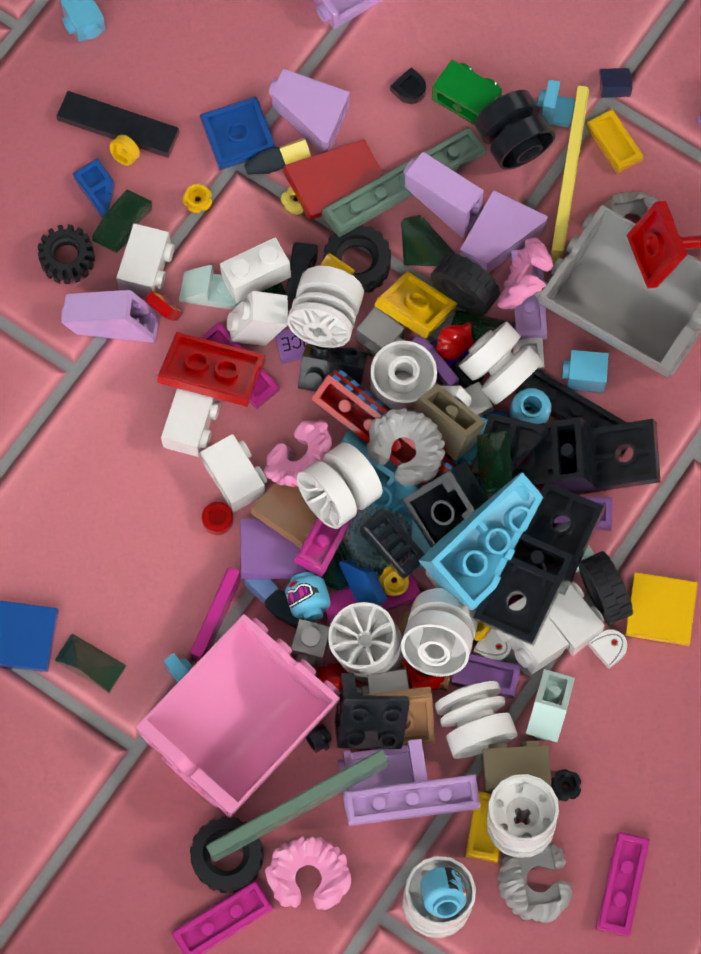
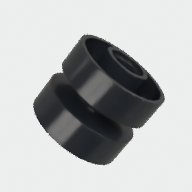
[475,90,555,170]

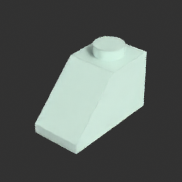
[526,669,575,742]

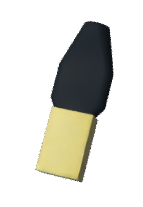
[244,138,311,175]

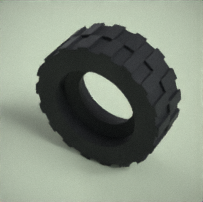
[323,224,391,293]
[431,253,501,316]
[579,551,633,626]
[190,816,264,893]

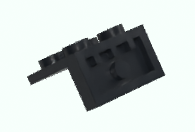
[334,673,410,749]

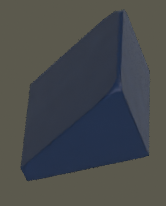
[599,68,632,98]

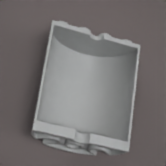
[535,205,701,379]

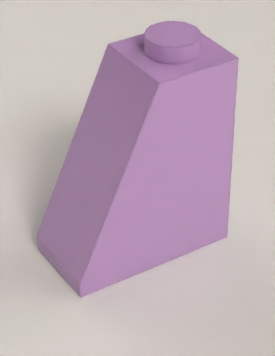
[269,69,350,153]
[404,152,484,238]
[459,190,548,273]
[61,290,160,342]

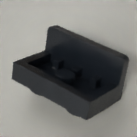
[298,343,368,392]

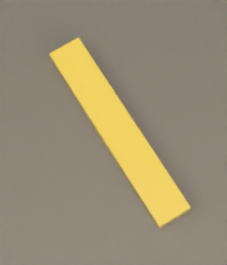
[551,86,589,263]

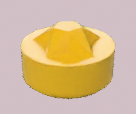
[109,135,140,166]

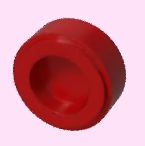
[202,502,234,535]

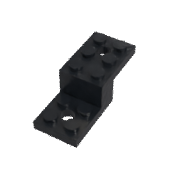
[493,417,661,495]
[473,481,605,646]

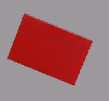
[283,139,384,221]
[157,332,266,407]

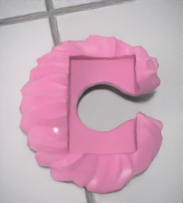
[497,238,553,309]
[263,420,332,487]
[265,836,351,910]

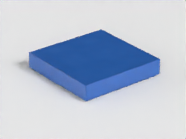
[200,96,276,171]
[0,601,59,672]

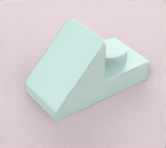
[179,265,241,310]

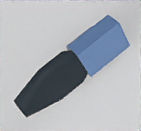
[244,579,304,629]

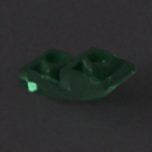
[92,189,152,253]

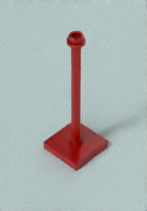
[626,201,701,288]

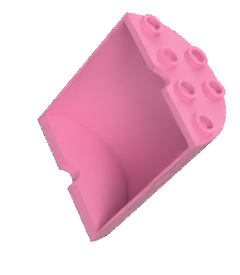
[135,614,340,817]

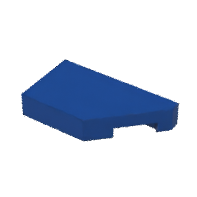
[72,158,115,220]
[338,559,387,606]

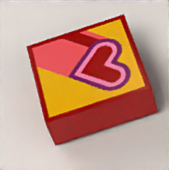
[145,291,184,321]

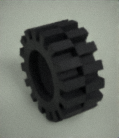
[38,224,95,284]

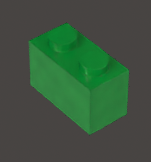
[432,59,502,125]

